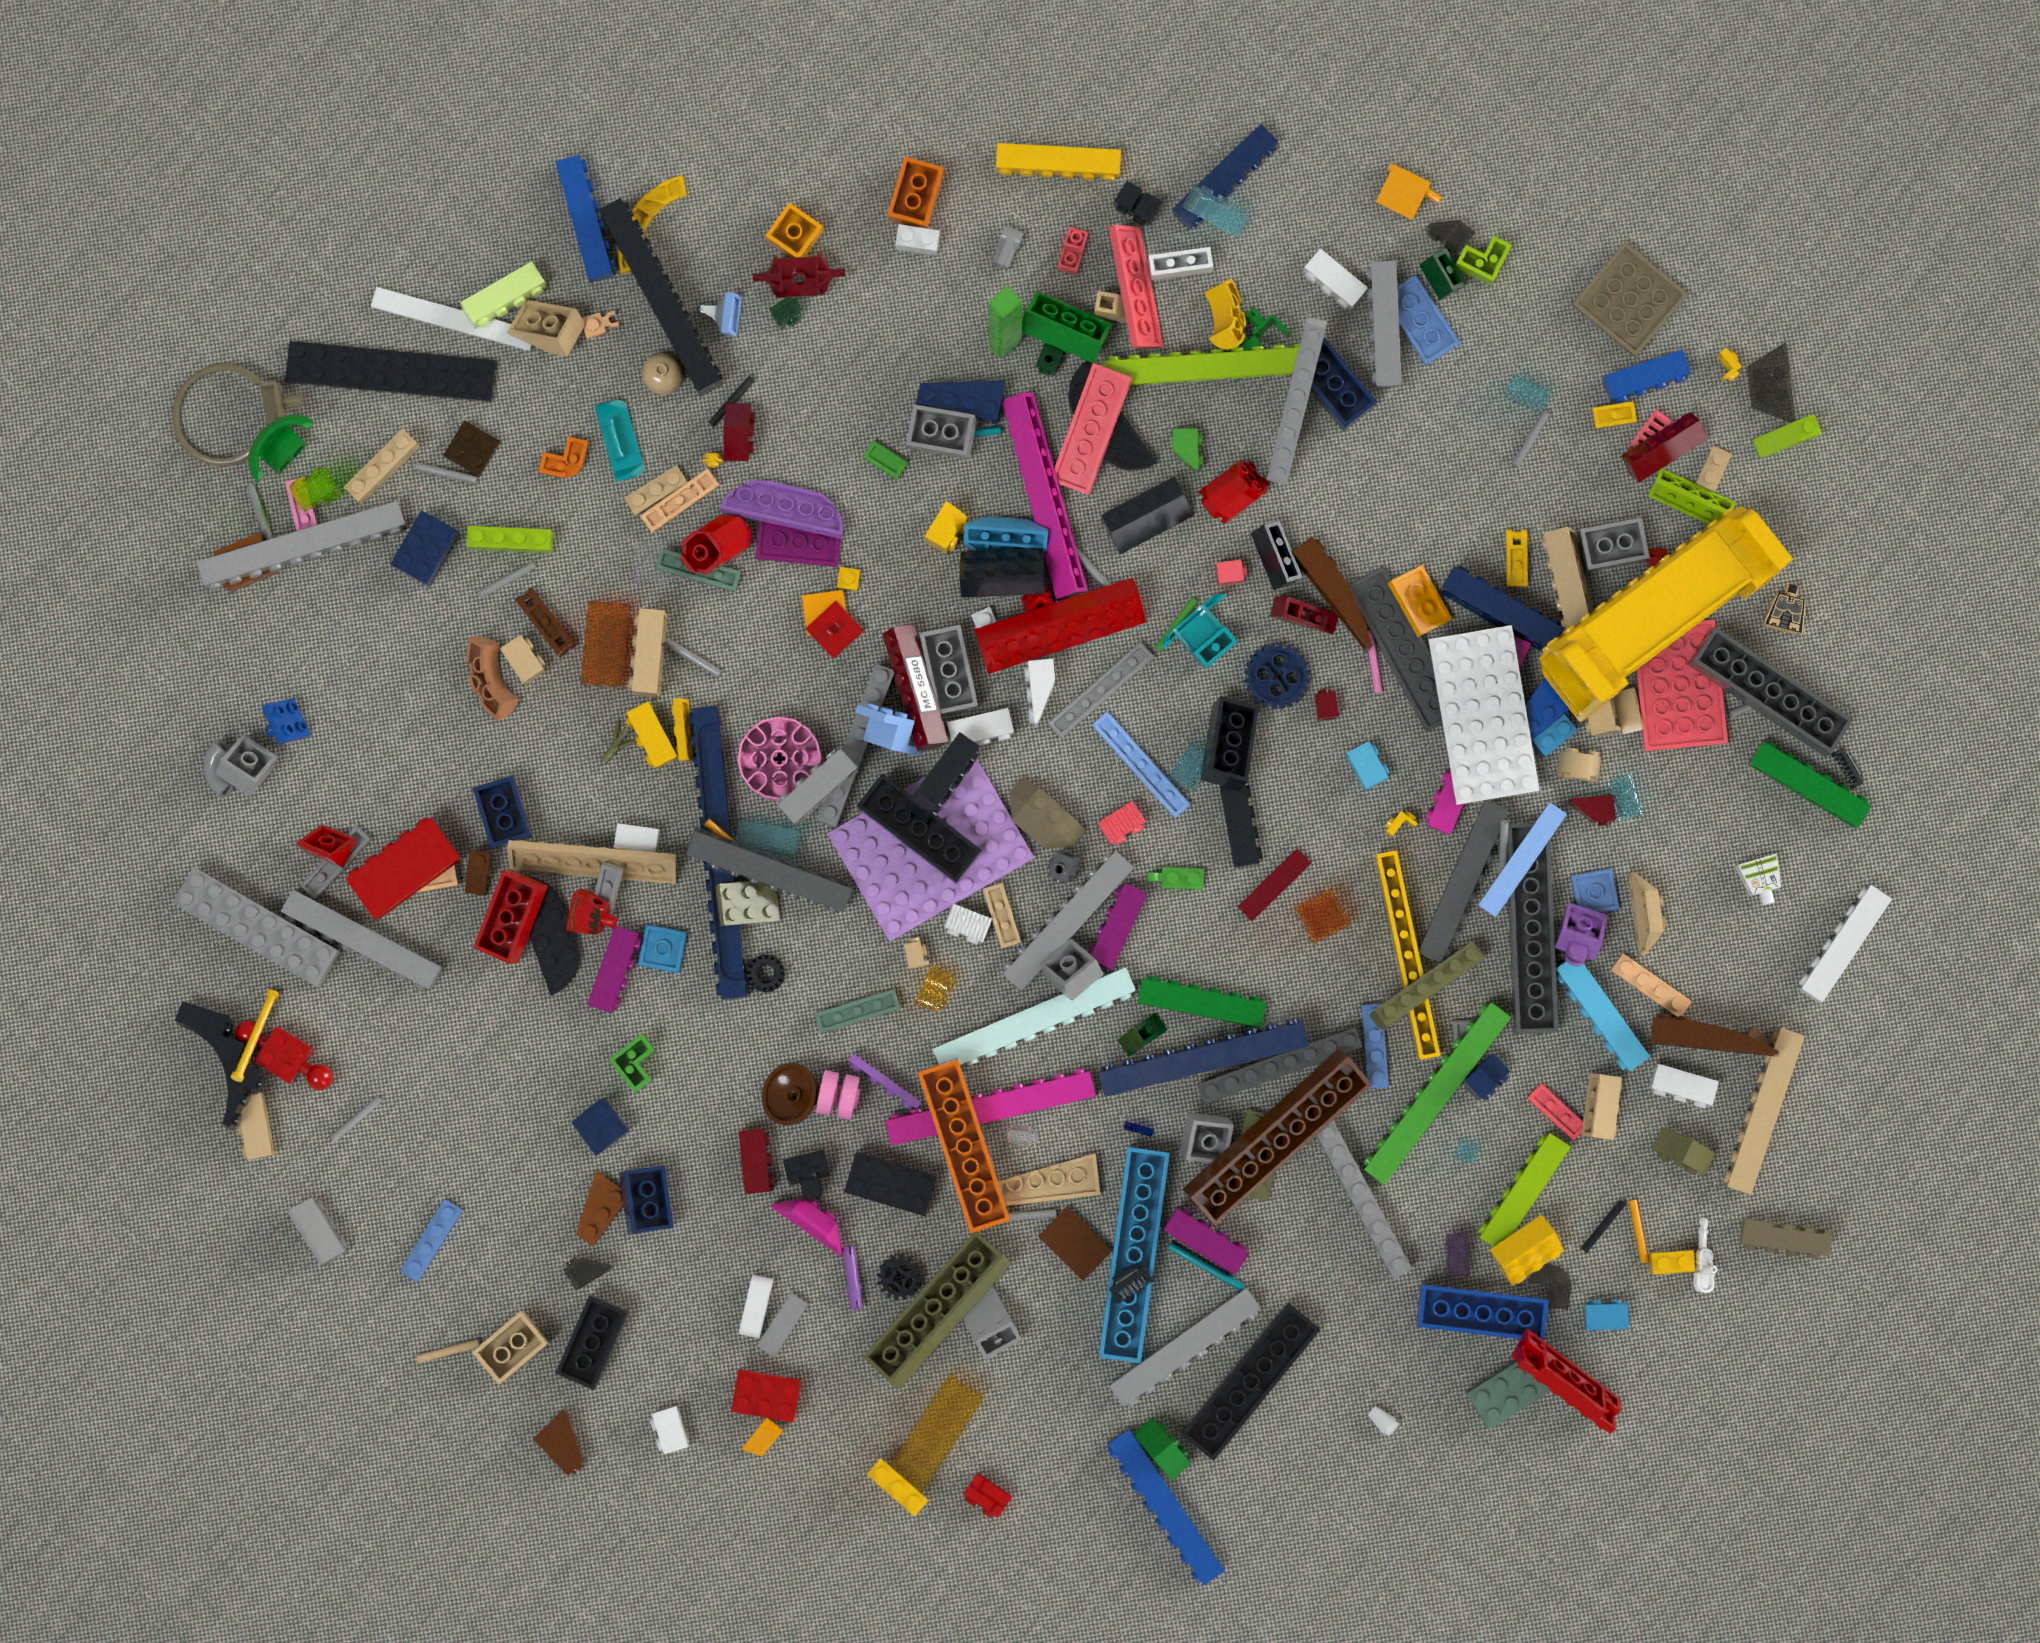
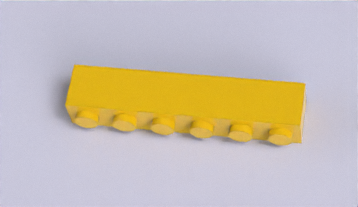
[996,143,1121,181]

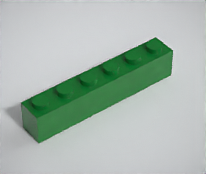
[1748,741,1871,829]
[1137,975,1266,1028]

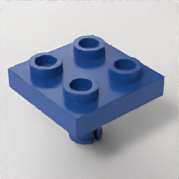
[261,698,311,745]

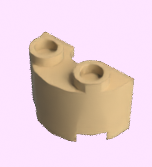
[1557,748,1601,783]

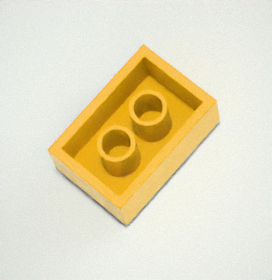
[1490,1214,1564,1286]

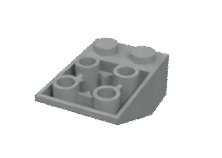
[963,1285,1022,1360]

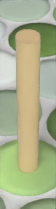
[416,1339,480,1363]

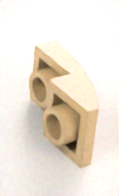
[1614,687,1644,734]

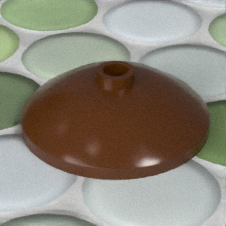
[762,1063,818,1126]

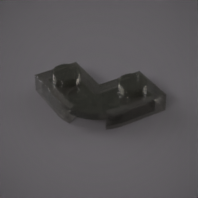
[1528,1264,1571,1310]

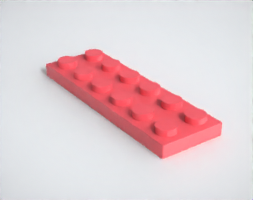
[1109,225,1164,349]
[1054,363,1133,495]

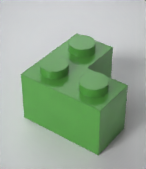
[608,1034,656,1093]

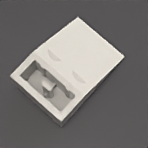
[1024,659,1055,728]

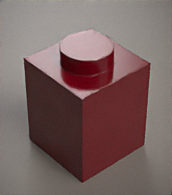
[1313,689,1339,721]

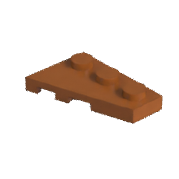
[576,1171,623,1247]

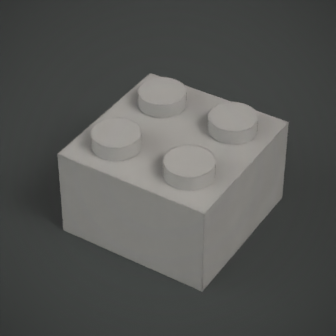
[215,734,278,797]
[1040,939,1103,1001]
[1180,1112,1234,1163]

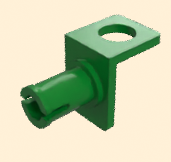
[1245,307,1290,339]

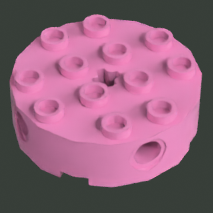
[737,717,822,802]

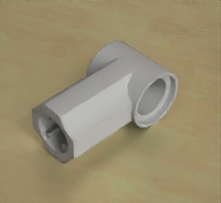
[992,225,1025,270]

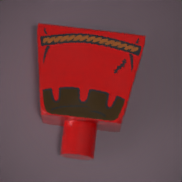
[566,888,618,935]

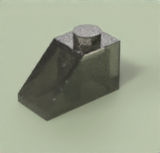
[563,1257,613,1291]

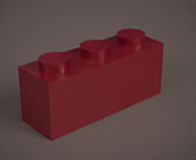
[738,1129,774,1194]

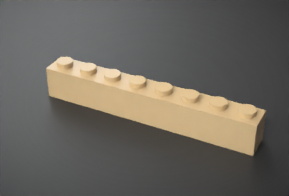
[1723,1028,1805,1195]

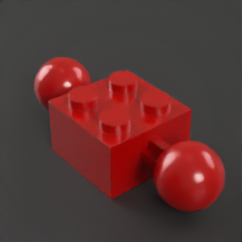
[235,1020,333,1091]

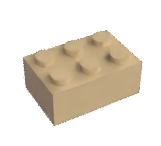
[472,1311,550,1385]

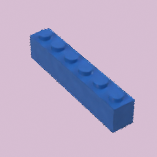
[555,155,616,283]

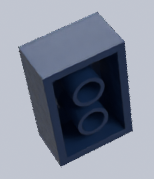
[390,510,460,588]
[472,776,533,850]
[619,1165,674,1235]

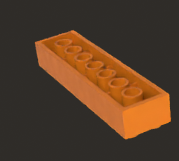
[918,1058,1010,1233]

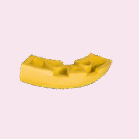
[1205,278,1246,350]

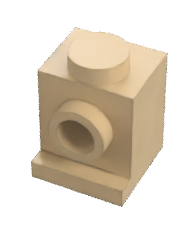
[904,937,930,970]

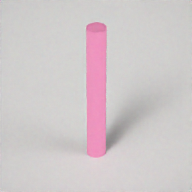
[1368,631,1383,693]

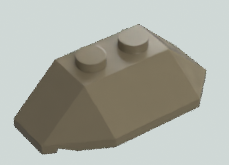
[1010,776,1087,848]

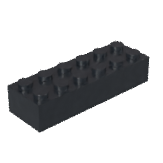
[857,773,982,885]

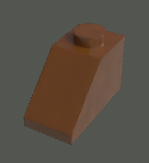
[465,850,494,896]

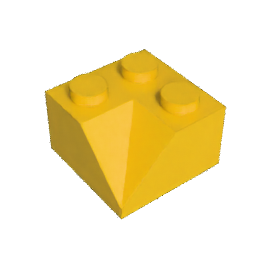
[924,501,968,555]

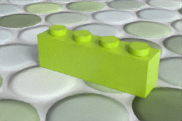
[467,526,553,554]

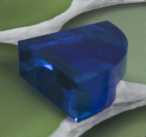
[1123,1121,1154,1137]

